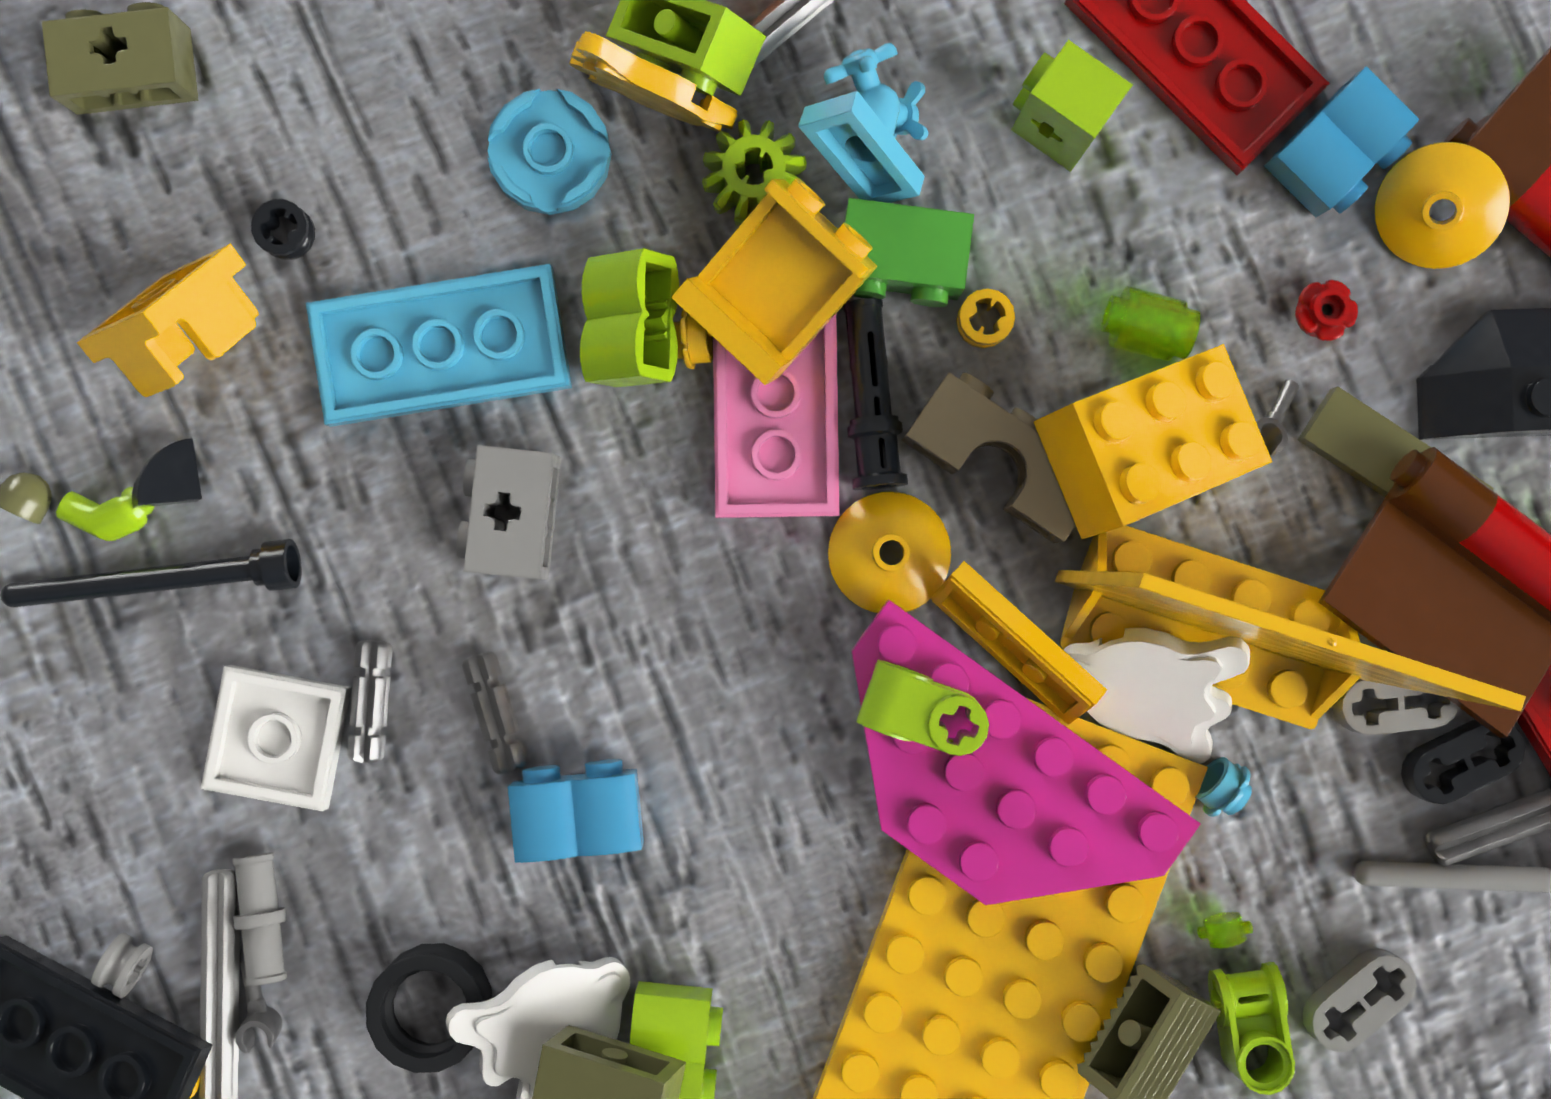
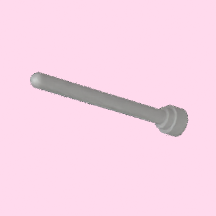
[1353,861,1551,893]

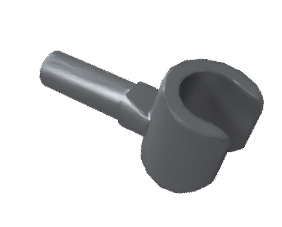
[1256,380,1299,458]
[236,960,282,1053]

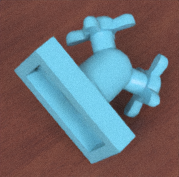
[798,43,929,203]

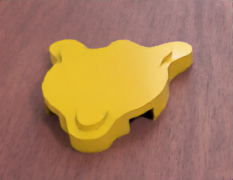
[569,31,738,132]

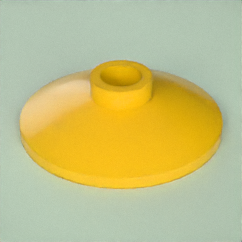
[1375,142,1510,269]
[828,492,951,613]

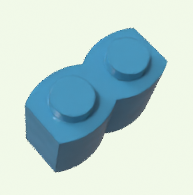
[1264,66,1420,218]
[508,759,644,863]

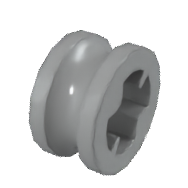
[91,932,153,999]

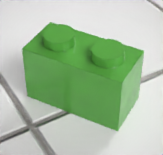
[845,198,974,307]

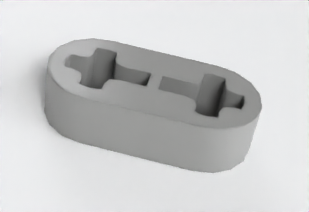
[1332,679,1459,735]
[1302,948,1417,1052]

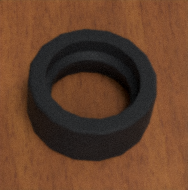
[366,943,492,1073]

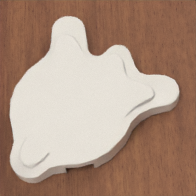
[1063,628,1250,764]
[446,957,630,1099]

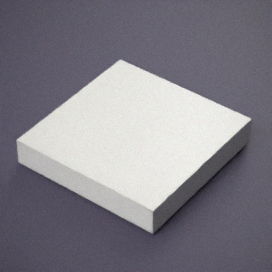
[201,665,352,811]

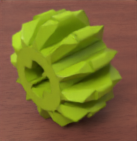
[702,119,807,226]

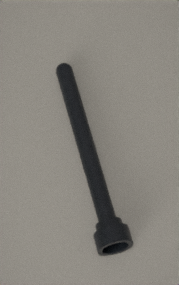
[1,539,302,608]

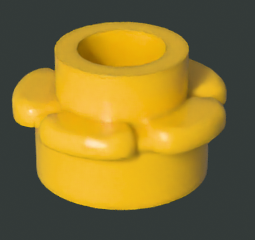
[674,309,713,369]

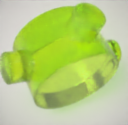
[1197,912,1253,948]

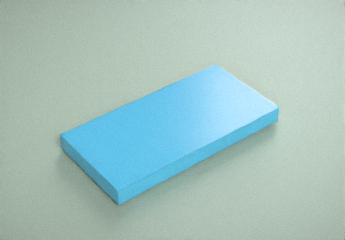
[306,264,572,427]

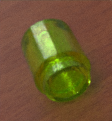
[1101,286,1201,362]

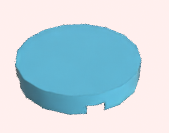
[487,89,612,215]

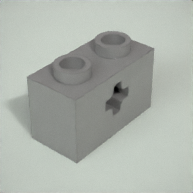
[456,445,562,580]

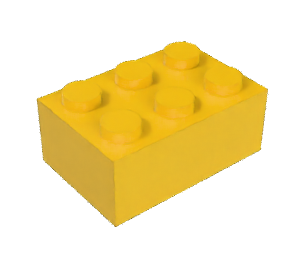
[1033,344,1272,540]

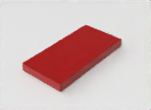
[1064,0,1330,176]

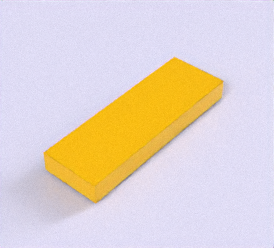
[930,561,1107,724]

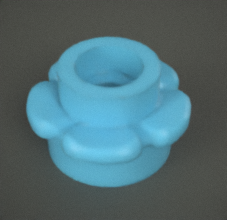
[1195,757,1252,817]

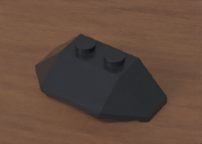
[1416,308,1551,440]

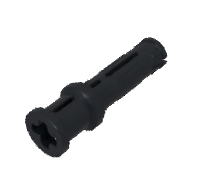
[843,298,908,490]

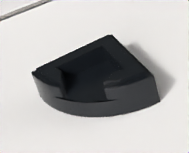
[132,438,202,508]

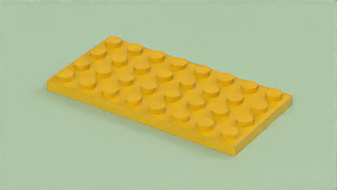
[812,697,1208,1099]

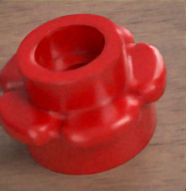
[1295,280,1358,341]

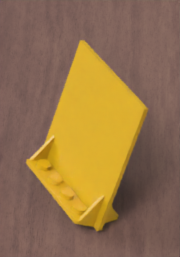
[1055,526,1526,729]

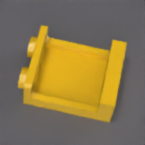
[671,178,878,385]

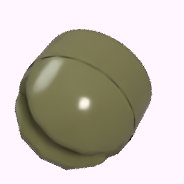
[0,472,52,524]

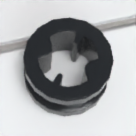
[251,199,315,260]

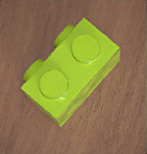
[606,0,766,96]

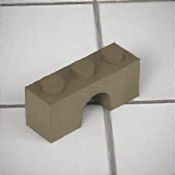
[901,372,1076,543]

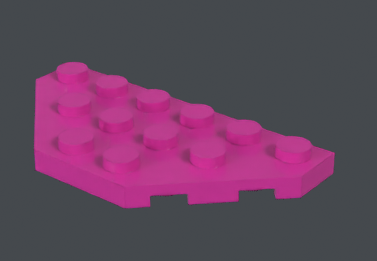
[851,600,1201,905]

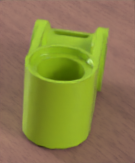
[856,659,989,756]
[1208,962,1295,1095]

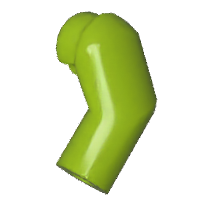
[56,487,154,541]

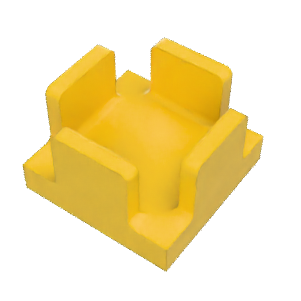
[76,243,259,397]

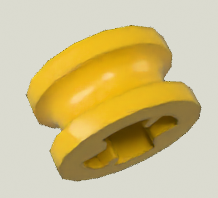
[956,288,1015,349]

